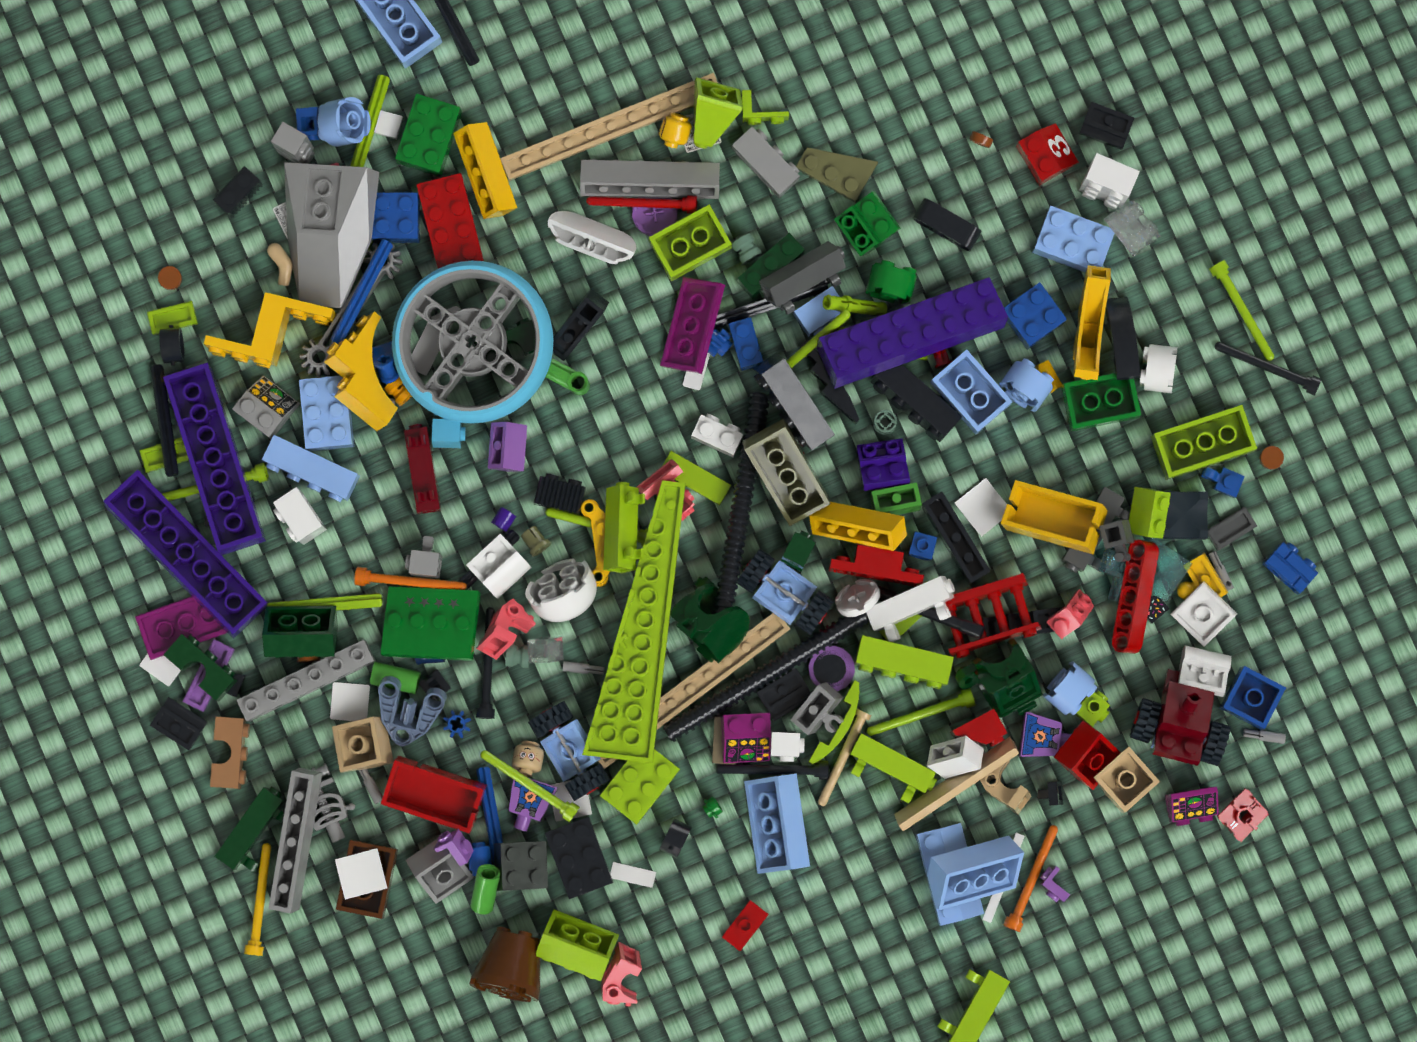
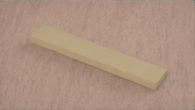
[894,737,1019,831]

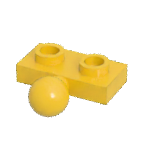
[1177,553,1229,600]

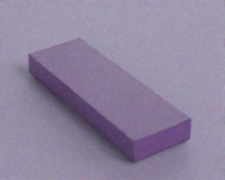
[182,639,235,712]

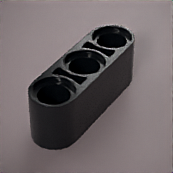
[913,198,982,252]

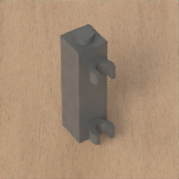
[759,241,846,315]
[1061,487,1130,573]

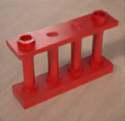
[945,573,1042,658]

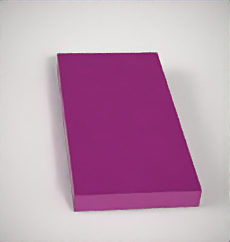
[660,277,725,374]
[135,596,227,660]

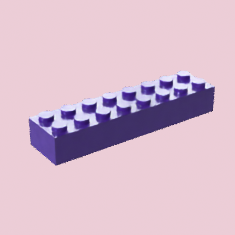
[817,277,1008,388]
[163,362,266,555]
[103,470,267,639]

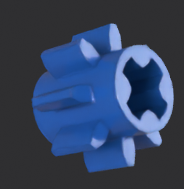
[708,329,733,357]
[443,710,471,738]

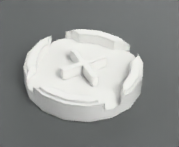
[835,579,880,617]

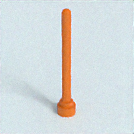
[354,567,466,590]
[1003,825,1058,932]

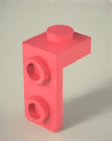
[1047,589,1094,639]

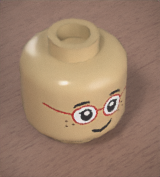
[512,741,544,777]

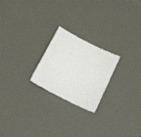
[955,478,1007,537]
[335,848,387,899]

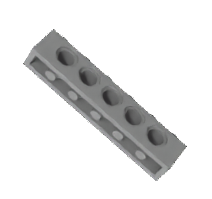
[237,640,376,722]

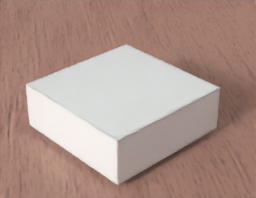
[374,110,403,140]

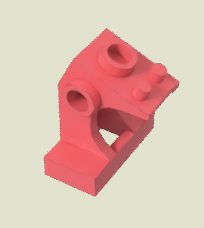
[636,459,695,520]
[476,599,536,660]
[601,942,642,1006]

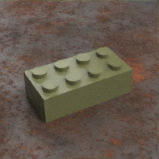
[743,419,830,526]

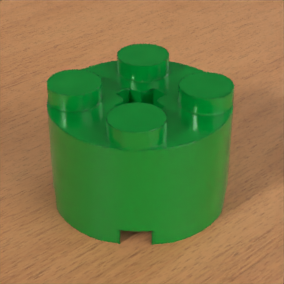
[865,260,917,305]

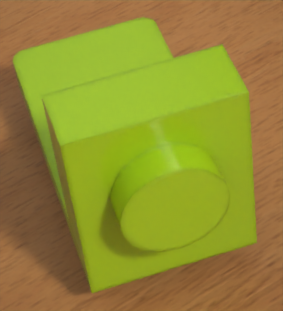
[741,90,789,125]

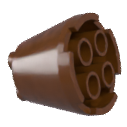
[469,927,541,1003]

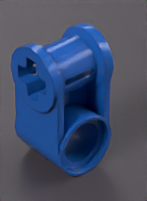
[372,341,399,384]

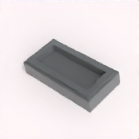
[1208,507,1257,551]

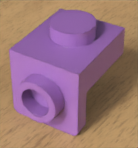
[434,829,474,866]
[1040,866,1070,903]

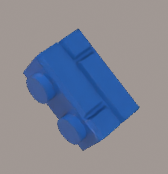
[729,318,763,371]
[1263,542,1318,595]

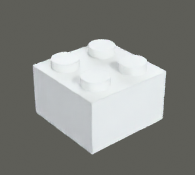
[273,487,327,545]

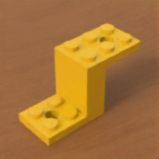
[204,292,337,369]

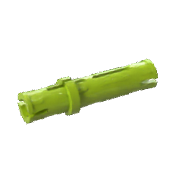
[822,295,887,316]

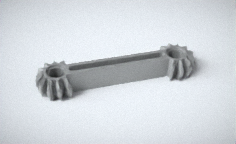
[300,243,403,377]

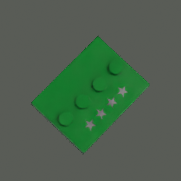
[380,586,481,661]

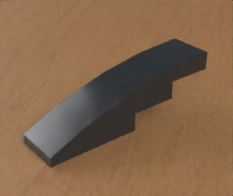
[799,340,859,425]
[982,607,1080,637]

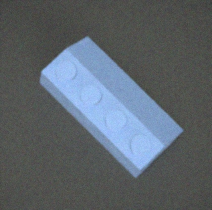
[744,773,810,874]
[916,823,984,926]
[927,835,1024,911]

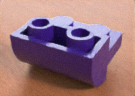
[857,438,910,491]

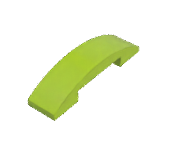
[809,680,859,764]

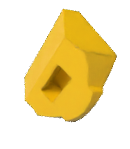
[1036,360,1062,393]

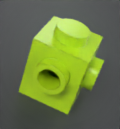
[1075,690,1110,727]

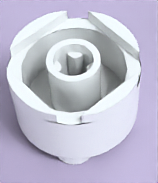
[1140,344,1178,393]

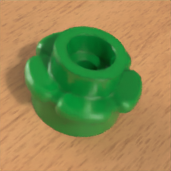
[702,797,723,818]

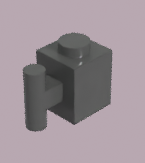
[1099,520,1134,562]

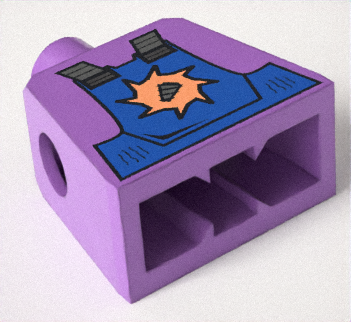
[1018,712,1072,757]
[509,778,558,832]

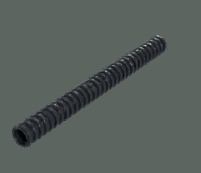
[712,392,769,614]
[663,613,869,742]

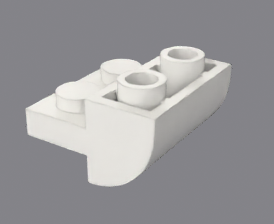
[466,534,532,599]
[1178,645,1231,697]

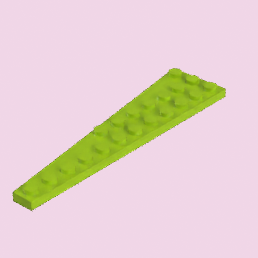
[582,480,686,763]

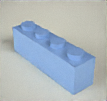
[262,435,360,502]

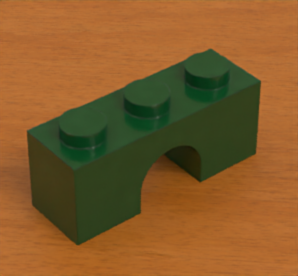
[737,232,805,299]
[474,318,535,375]
[781,531,816,573]
[164,634,238,702]

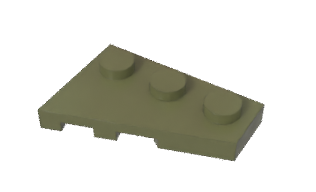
[796,147,878,202]

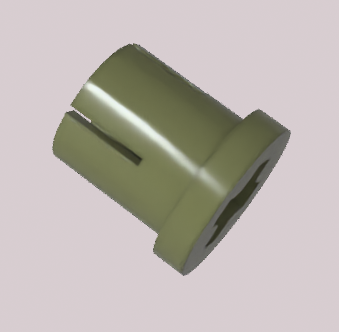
[521,526,551,557]

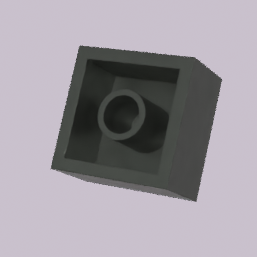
[494,841,548,891]

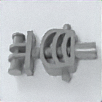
[311,763,355,843]

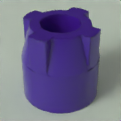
[491,507,516,532]

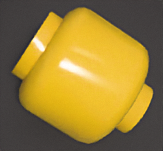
[659,113,692,149]

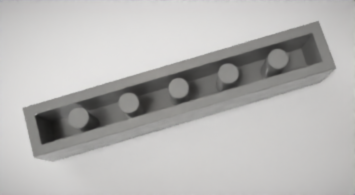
[580,159,720,199]
[269,768,323,914]

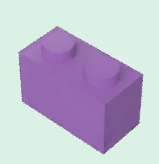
[488,422,527,472]

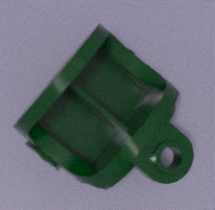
[670,576,750,664]
[955,638,1043,718]

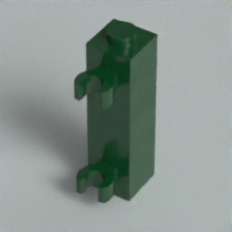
[214,786,285,872]

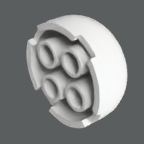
[525,558,597,622]

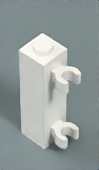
[866,576,955,642]

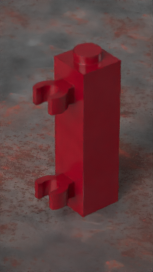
[404,424,442,515]

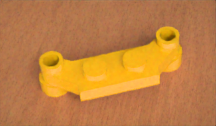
[581,499,611,587]

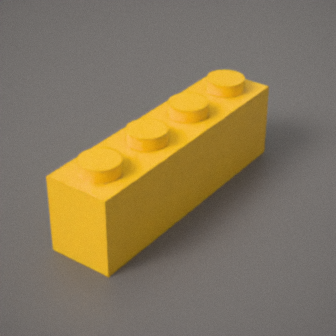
[453,122,517,219]
[809,502,907,551]

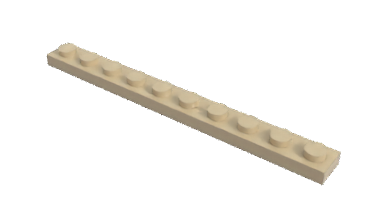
[500,73,718,181]
[598,613,790,769]

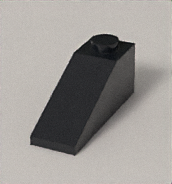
[553,288,609,361]

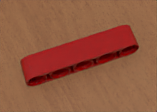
[1112,540,1159,654]

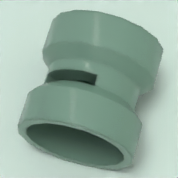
[732,233,762,265]
[873,410,897,435]
[505,644,531,668]

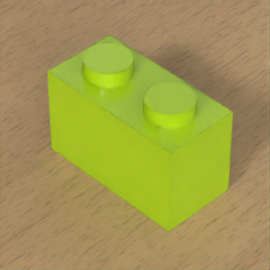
[1129,487,1171,539]

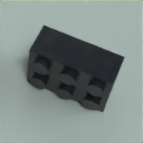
[545,817,614,899]

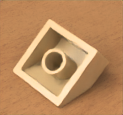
[332,717,394,773]
[1093,746,1160,813]

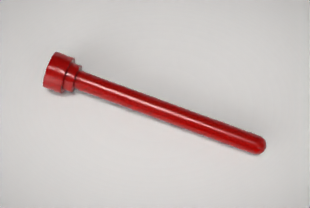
[586,195,697,214]

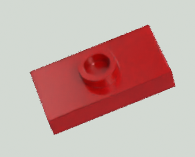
[722,900,769,951]

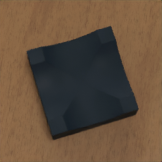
[1159,491,1208,540]

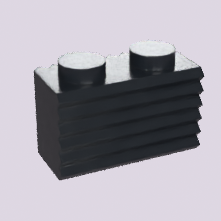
[213,166,263,218]
[534,473,586,515]

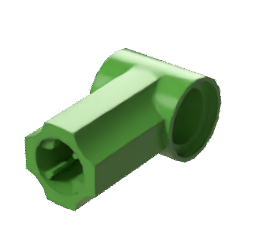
[545,358,590,396]

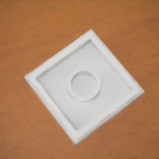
[1171,581,1237,647]

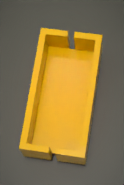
[1001,480,1108,554]

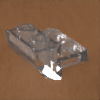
[1104,200,1161,257]

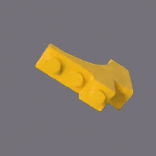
[1073,265,1111,380]
[324,311,398,431]

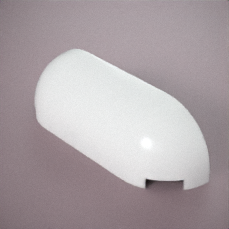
[548,211,636,264]

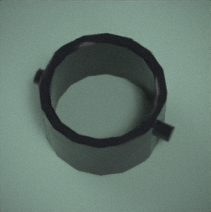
[159,325,185,366]
[659,818,692,858]

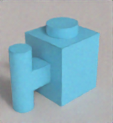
[432,414,466,448]

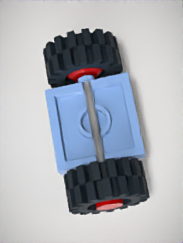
[737,549,834,635]
[1130,698,1231,766]
[528,701,610,801]

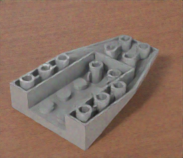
[284,162,379,308]

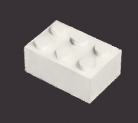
[1079,153,1140,209]

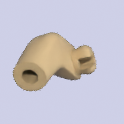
[267,243,293,286]

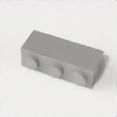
[271,122,315,164]
[732,127,800,199]

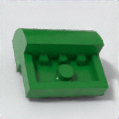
[834,191,901,257]

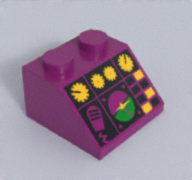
[721,713,771,763]
[1165,787,1219,826]

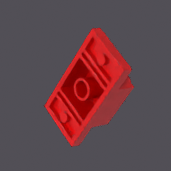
[828,544,924,587]

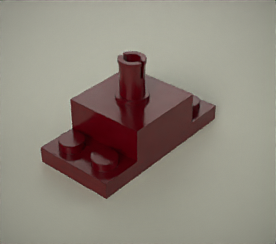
[1152,669,1215,766]

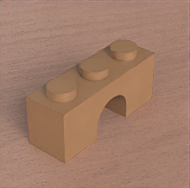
[210,716,250,789]

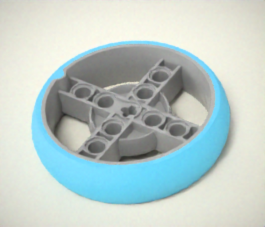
[392,261,553,423]

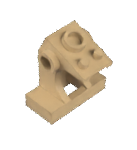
[980,761,1032,815]

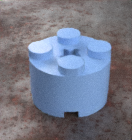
[318,97,371,147]
[999,358,1054,412]
[1043,661,1097,715]

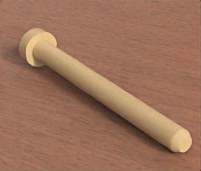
[818,709,872,806]

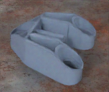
[378,676,447,746]

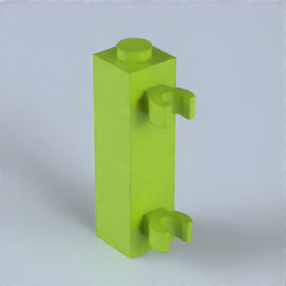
[603,482,645,573]
[850,733,937,803]
[937,969,1010,1042]

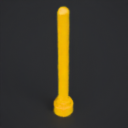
[244,843,271,956]

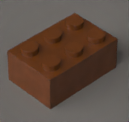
[336,840,398,919]

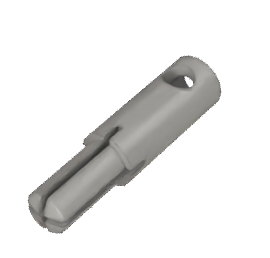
[1209,551,1234,591]
[563,661,605,675]
[1243,729,1286,744]
[358,769,383,804]

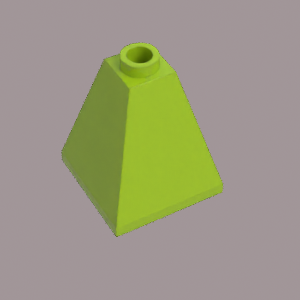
[693,77,743,149]

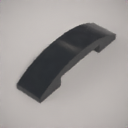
[1105,297,1140,380]

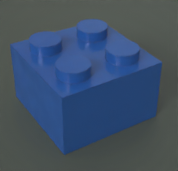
[372,193,420,243]
[1004,282,1067,350]
[1219,666,1286,730]

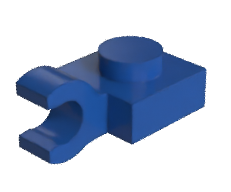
[1201,467,1245,498]

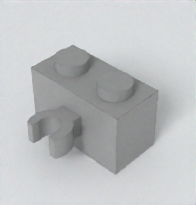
[405,536,443,579]
[791,682,844,735]

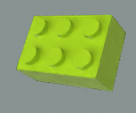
[649,204,732,282]
[600,749,680,825]
[536,909,619,981]

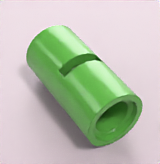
[370,662,421,695]
[470,864,500,915]

